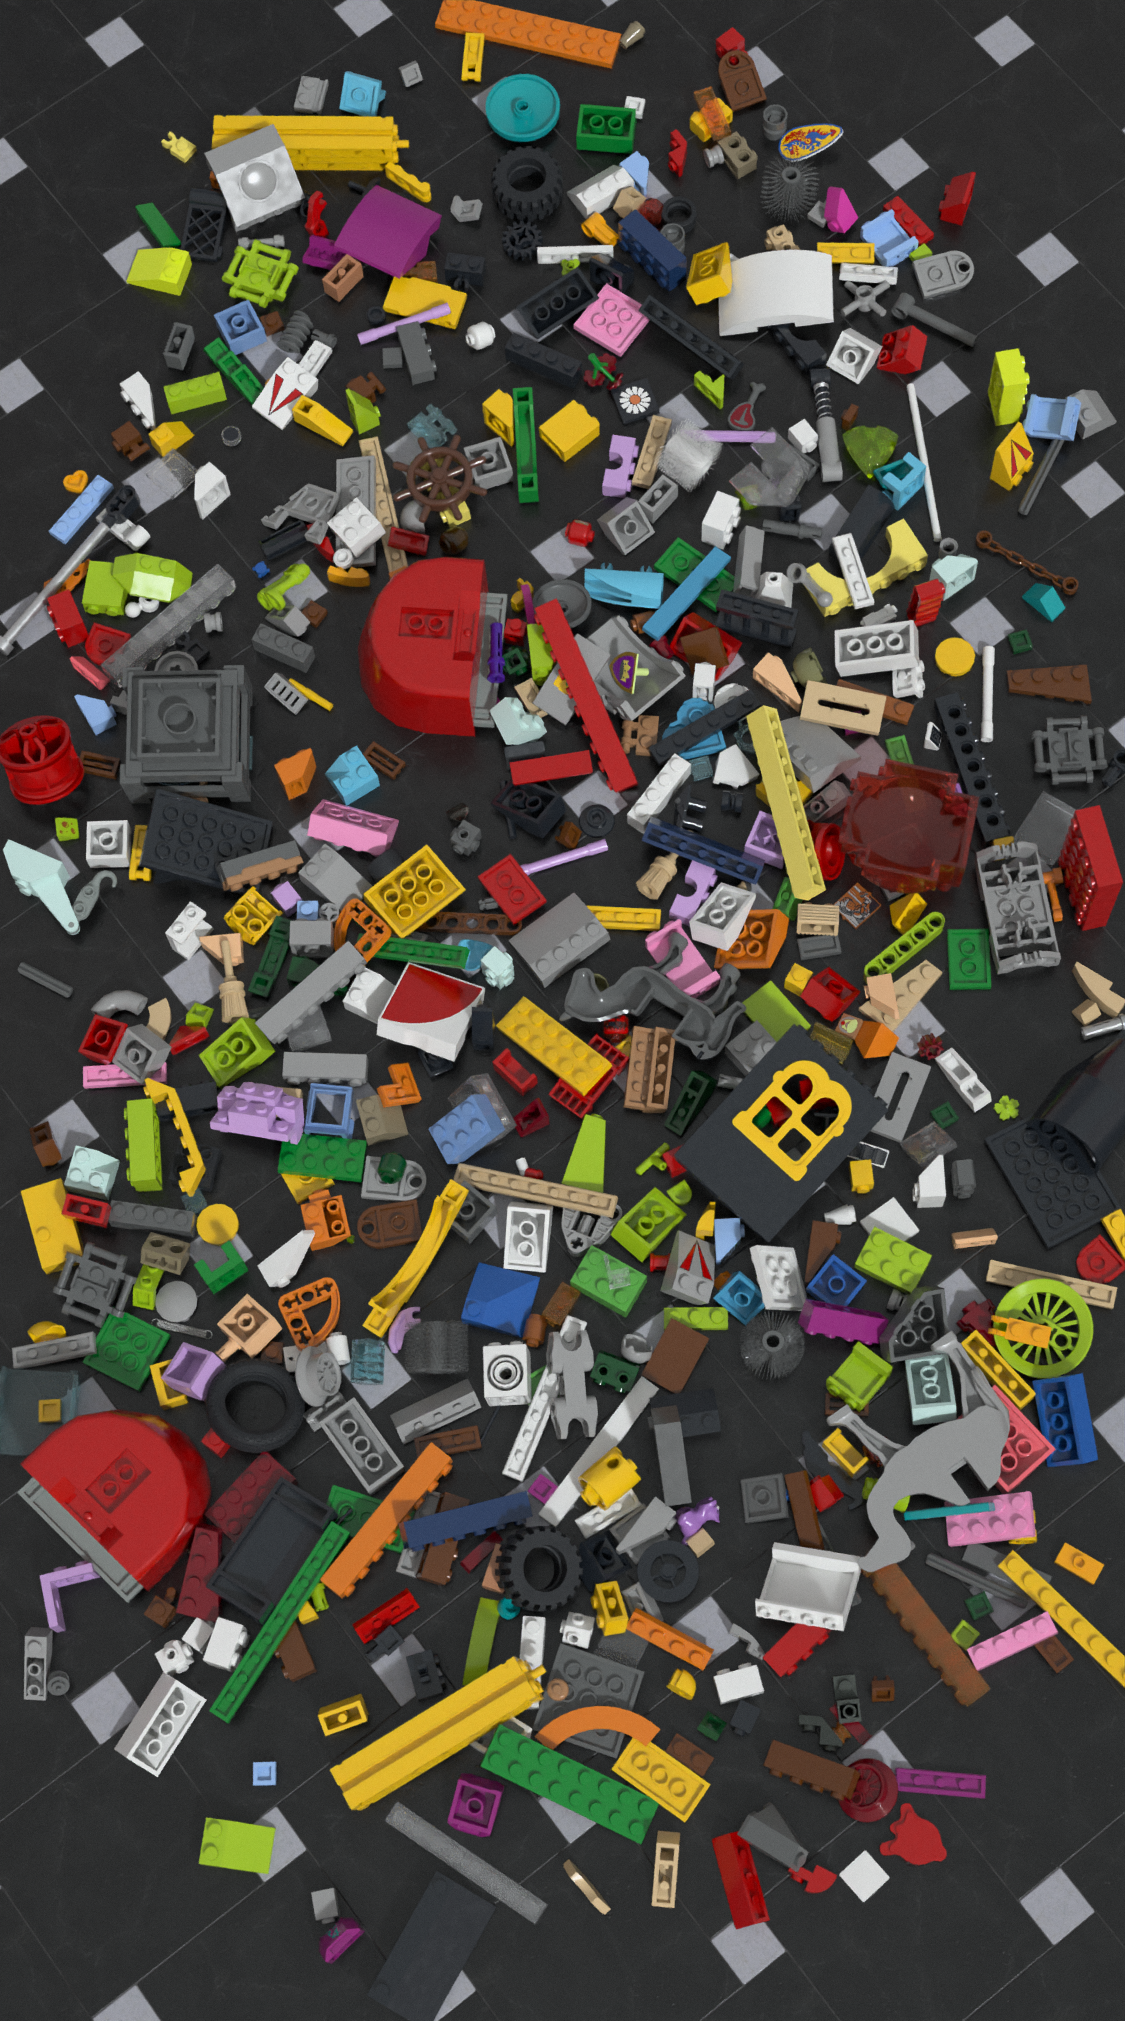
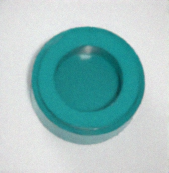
[497,1597,520,1620]

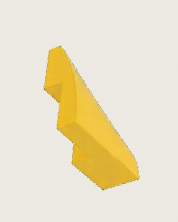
[696,1201,715,1241]

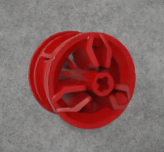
[0,716,84,804]

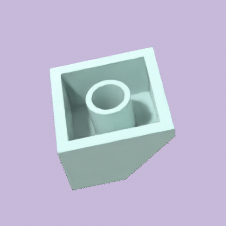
[929,554,978,601]
[490,697,547,745]
[64,1146,120,1201]

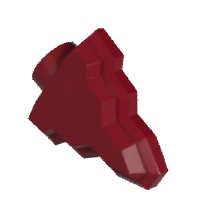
[955,1298,998,1349]

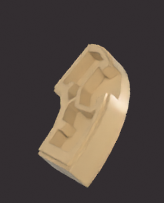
[146,998,171,1040]
[563,1859,610,1914]

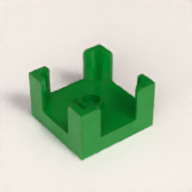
[194,1241,249,1294]

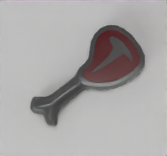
[727,382,766,431]

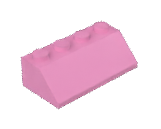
[307,799,399,856]

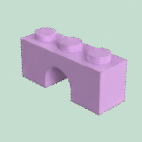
[602,435,639,498]
[669,860,718,927]

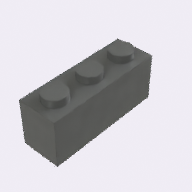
[397,321,437,385]
[251,624,315,673]

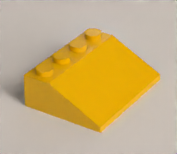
[363,845,466,939]

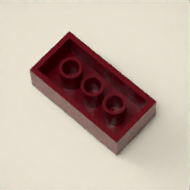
[204,1452,298,1543]

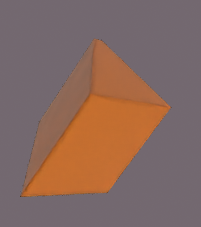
[714,1271,731,1291]

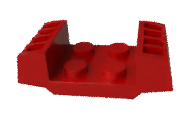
[548,1034,629,1120]

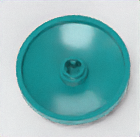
[485,74,560,142]

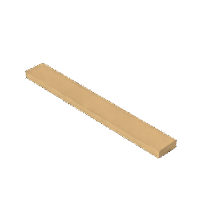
[359,436,408,573]
[453,1163,618,1218]

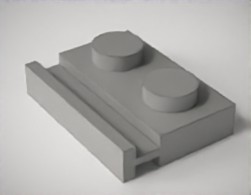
[294,76,329,115]

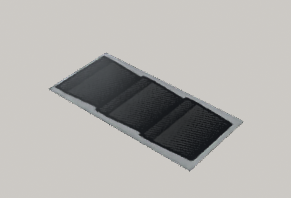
[848,1142,889,1168]

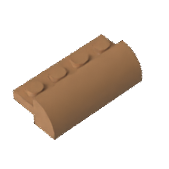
[623,1026,675,1113]

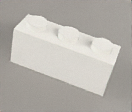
[567,165,634,219]

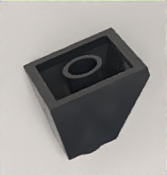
[579,1530,632,1592]

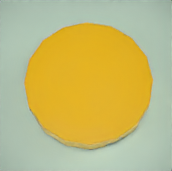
[935,637,975,677]
[196,1204,239,1246]

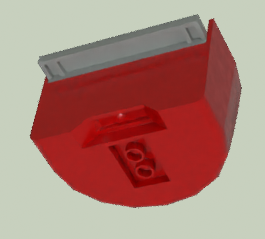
[358,557,508,737]
[17,1409,212,1603]

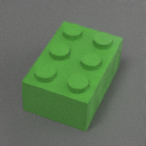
[570,1245,647,1318]

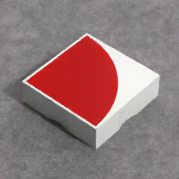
[377,962,485,1061]

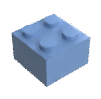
[214,300,267,355]

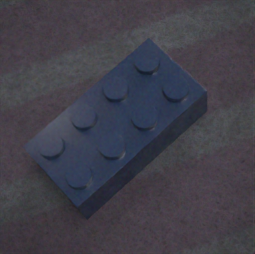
[618,209,687,292]

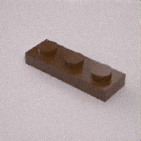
[414,1426,482,1458]

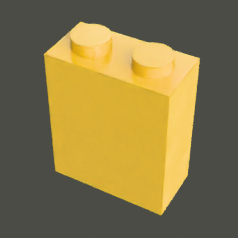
[539,400,600,462]

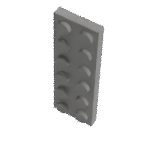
[336,455,376,568]

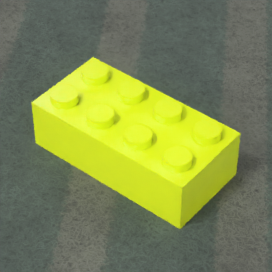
[988,348,1030,426]

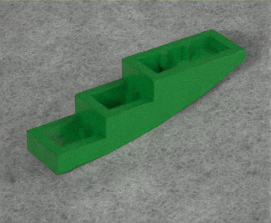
[203,337,264,405]

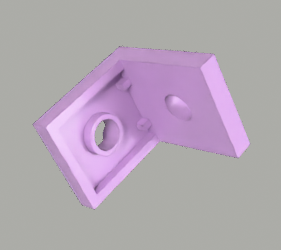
[40,1561,100,1633]

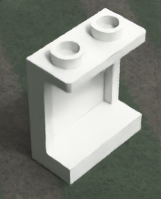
[165,901,214,961]

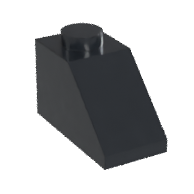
[777,490,802,522]

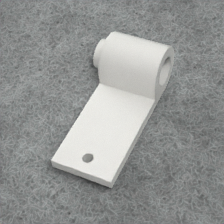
[283,1332,350,1373]

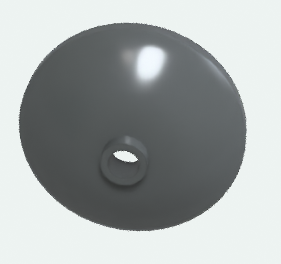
[532,579,592,628]

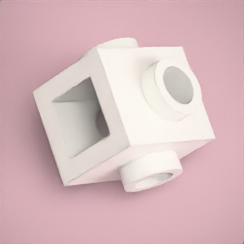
[560,1612,595,1649]
[155,1640,194,1675]

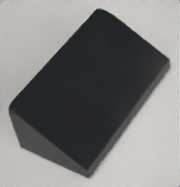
[504,741,546,771]

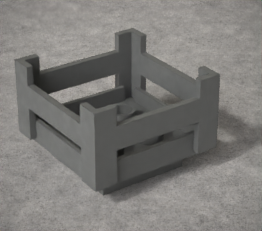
[120,665,253,804]

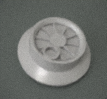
[295,1346,341,1407]

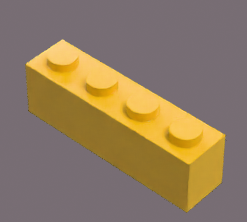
[961,1330,1036,1410]

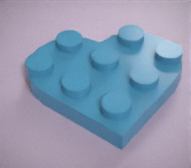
[662,698,726,759]

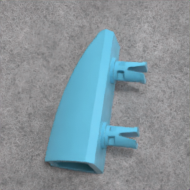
[585,562,664,609]

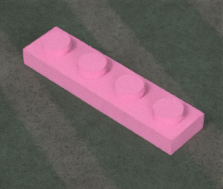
[83,1062,167,1089]

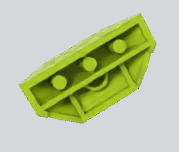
[112,553,193,603]

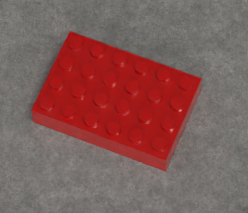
[1058,805,1123,931]

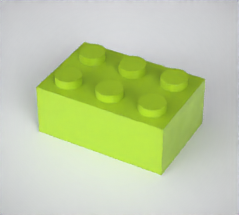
[855,1226,932,1295]

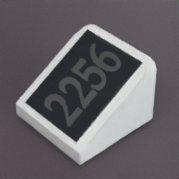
[923,722,942,750]

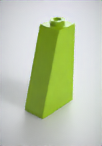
[562,1114,606,1193]

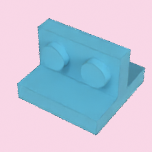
[339,71,386,117]

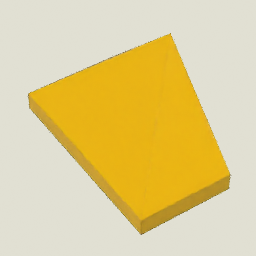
[889,892,927,935]

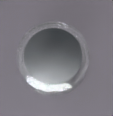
[221,426,241,446]

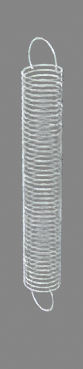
[151,1319,212,1339]

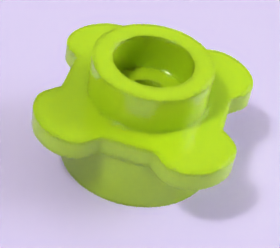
[561,259,580,276]

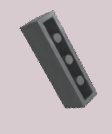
[108,1200,198,1238]

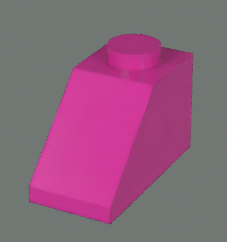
[824,187,858,233]

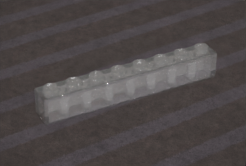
[101,564,236,688]
[385,1801,548,1925]

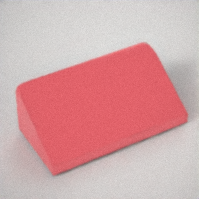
[70,656,110,690]

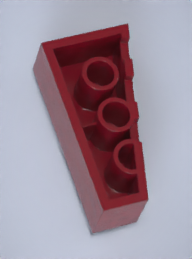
[176,1523,223,1623]

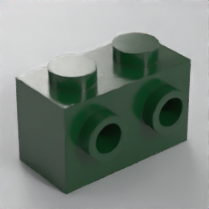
[590,1349,640,1393]

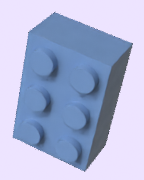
[429,1094,505,1164]

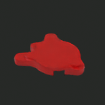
[879,1803,947,1865]

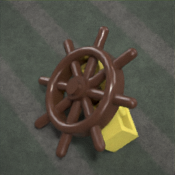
[393,435,487,528]

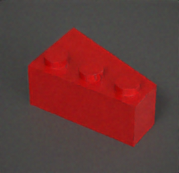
[762,1623,831,1677]

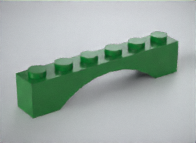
[513,387,539,503]

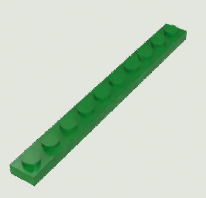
[209,1521,351,1724]

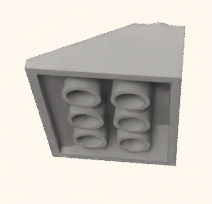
[780,716,861,793]
[509,893,610,988]

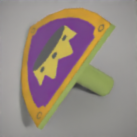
[609,652,649,694]

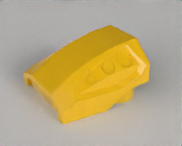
[224,886,283,945]

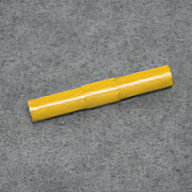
[289,678,333,711]

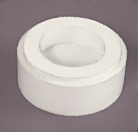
[333,548,354,569]

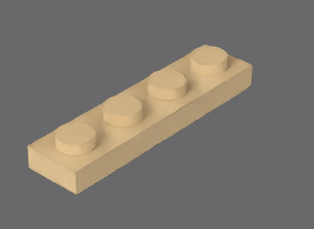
[632,415,672,489]

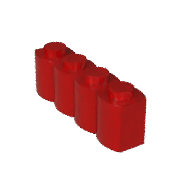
[906,578,945,627]

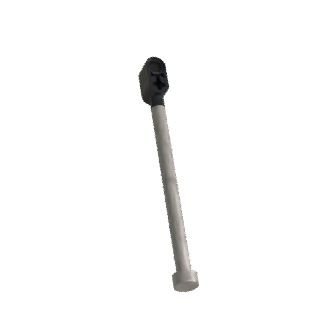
[0,485,141,656]

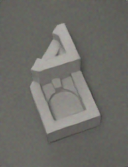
[729,1623,765,1660]

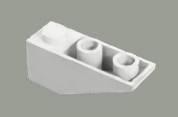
[120,371,156,431]

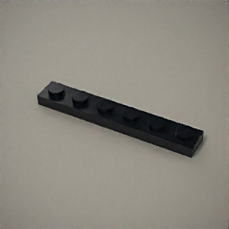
[649,689,761,766]

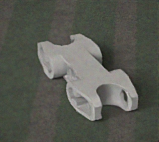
[546,1330,598,1439]

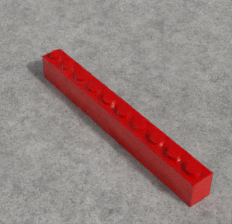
[534,598,638,794]

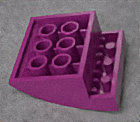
[334,185,442,279]

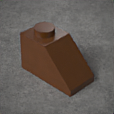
[29,1121,62,1167]

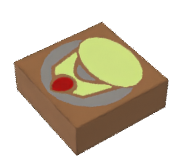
[835,1013,863,1040]

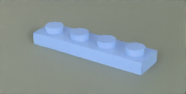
[49,475,114,544]

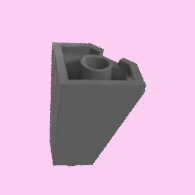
[737,1802,809,1873]

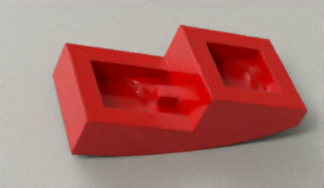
[306,523,335,563]

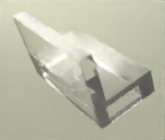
[603,1254,630,1290]

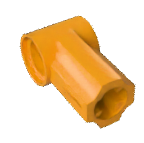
[581,212,619,247]

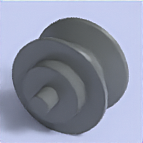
[47,1670,70,1695]

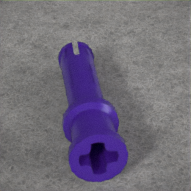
[487,622,505,683]

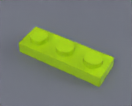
[664,1307,728,1331]

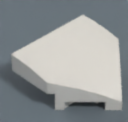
[713,744,759,790]

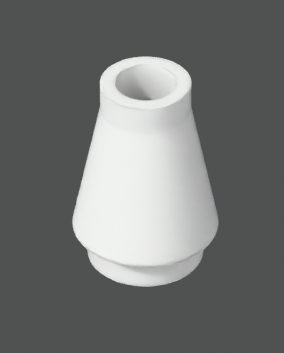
[824,1204,857,1225]

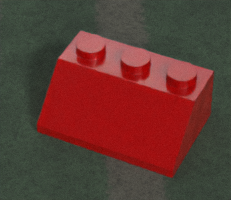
[670,612,742,681]

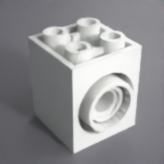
[483,1341,532,1406]

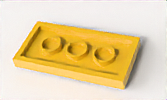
[611,1738,711,1823]

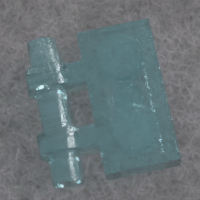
[407,404,457,448]

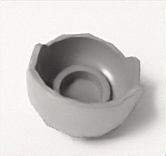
[620,1334,653,1364]

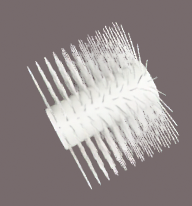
[654,420,722,491]

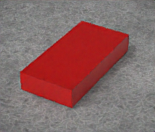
[387,526,429,556]

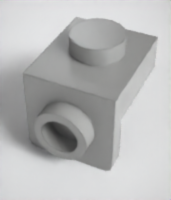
[451,196,482,222]

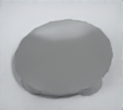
[155,1281,197,1322]

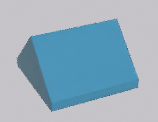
[713,1271,765,1326]

